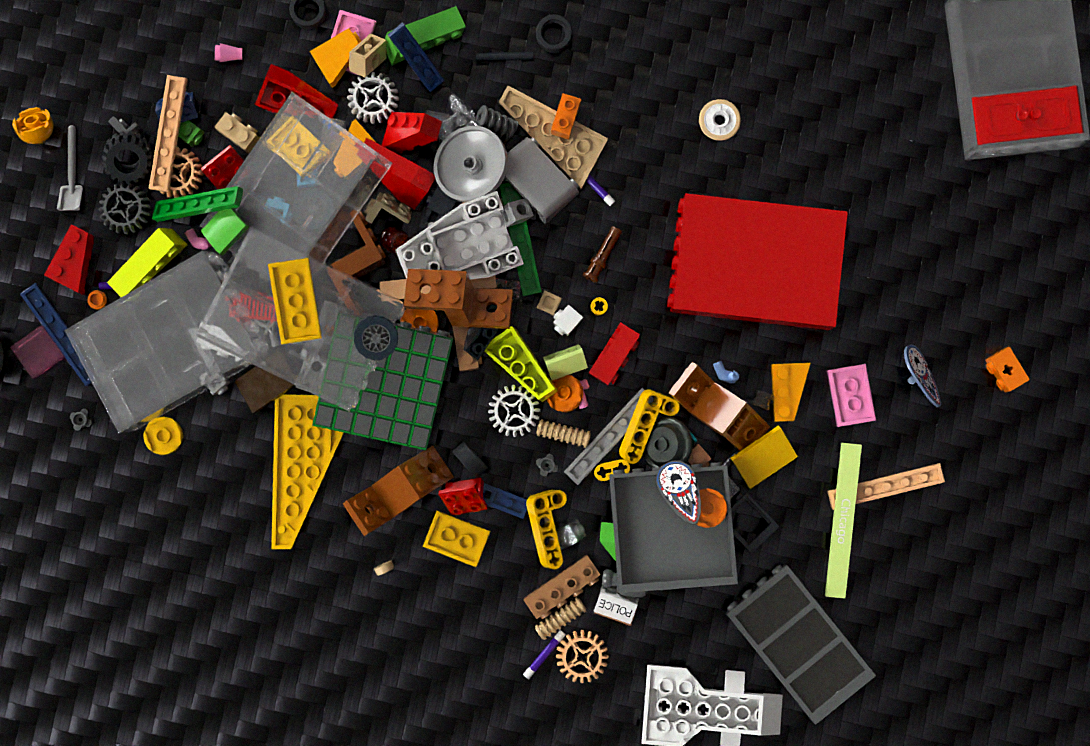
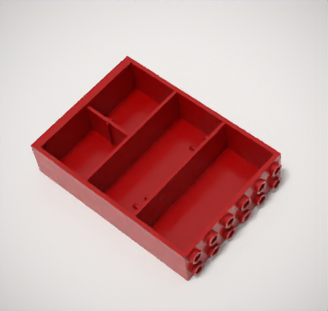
[667,193,847,330]

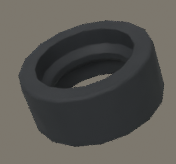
[289,0,327,30]
[536,14,572,53]
[453,442,488,478]

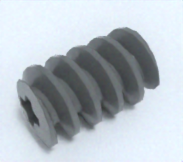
[476,105,518,142]

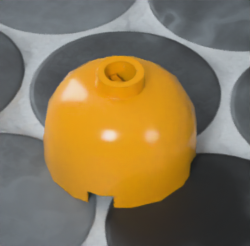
[12,107,54,144]

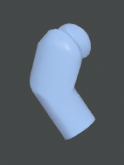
[713,361,739,384]

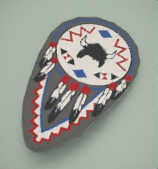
[656,461,701,525]

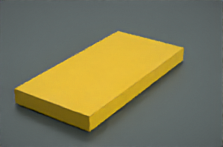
[268,258,322,344]

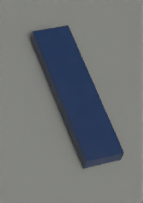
[388,23,444,92]

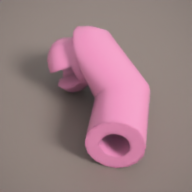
[185,229,212,250]
[579,379,589,408]

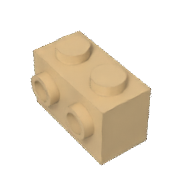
[215,112,260,154]

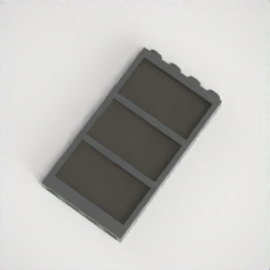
[725,564,876,725]

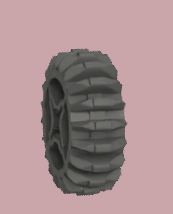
[98,182,151,234]

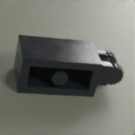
[422,182,458,225]

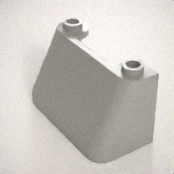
[504,137,579,224]

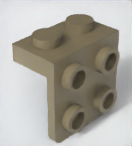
[365,192,412,224]

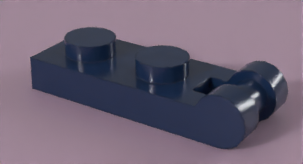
[483,483,527,519]

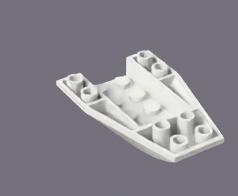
[396,191,524,280]

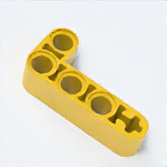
[619,389,679,464]
[526,490,567,569]

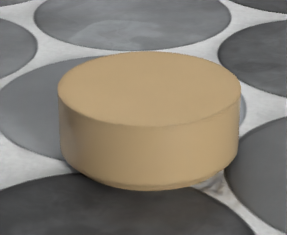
[374,560,394,576]

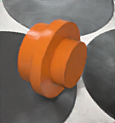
[87,290,107,309]

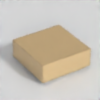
[537,290,562,316]

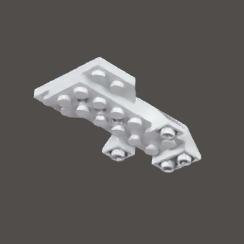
[642,664,783,746]

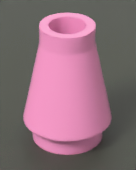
[215,43,242,62]

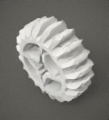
[347,72,399,124]
[488,385,540,437]

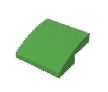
[201,208,249,255]

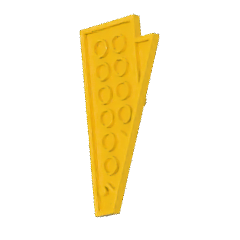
[271,395,344,549]

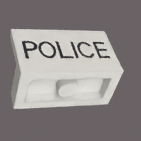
[594,586,639,624]

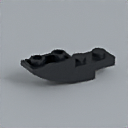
[463,285,515,361]

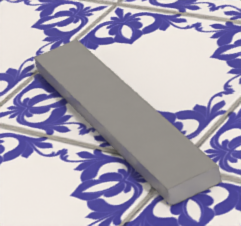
[564,388,654,485]

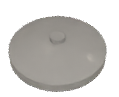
[434,126,508,202]

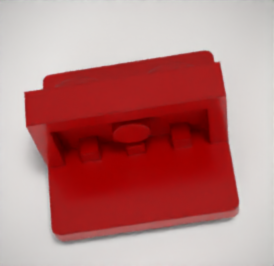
[201,145,251,190]
[438,478,487,515]

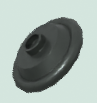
[642,417,693,469]

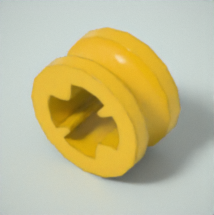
[590,298,608,315]

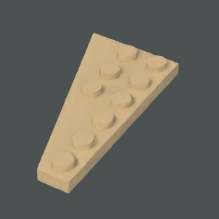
[499,86,608,189]

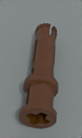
[583,226,622,283]

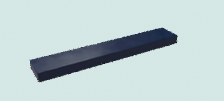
[20,283,103,387]

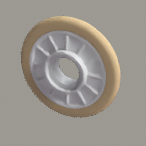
[699,99,741,141]

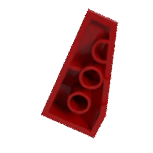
[255,64,338,121]
[357,138,435,209]

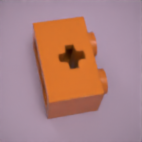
[551,93,581,140]
[985,347,1030,392]

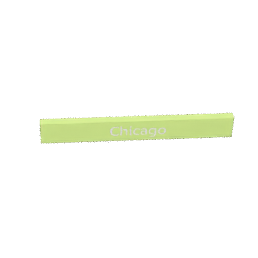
[825,443,862,598]

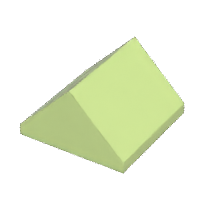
[543,344,588,381]

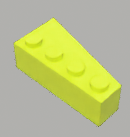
[107,228,188,299]
[484,326,558,402]

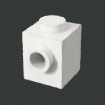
[553,305,583,336]

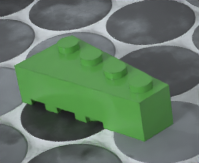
[385,6,466,65]

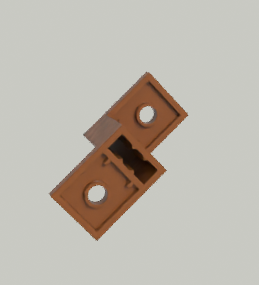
[325,208,387,315]
[403,269,514,329]
[669,362,770,451]
[343,446,454,536]

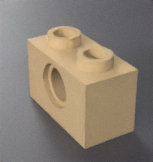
[349,33,386,78]

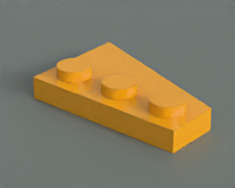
[771,363,810,422]

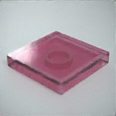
[11,325,65,379]

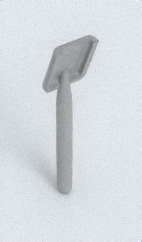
[57,125,83,211]

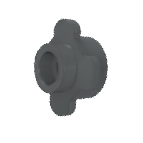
[70,409,92,431]
[536,454,558,476]

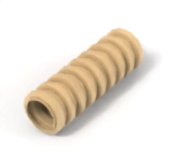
[536,419,591,448]
[535,597,586,640]

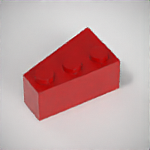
[381,112,442,155]
[44,224,94,295]
[588,322,640,386]

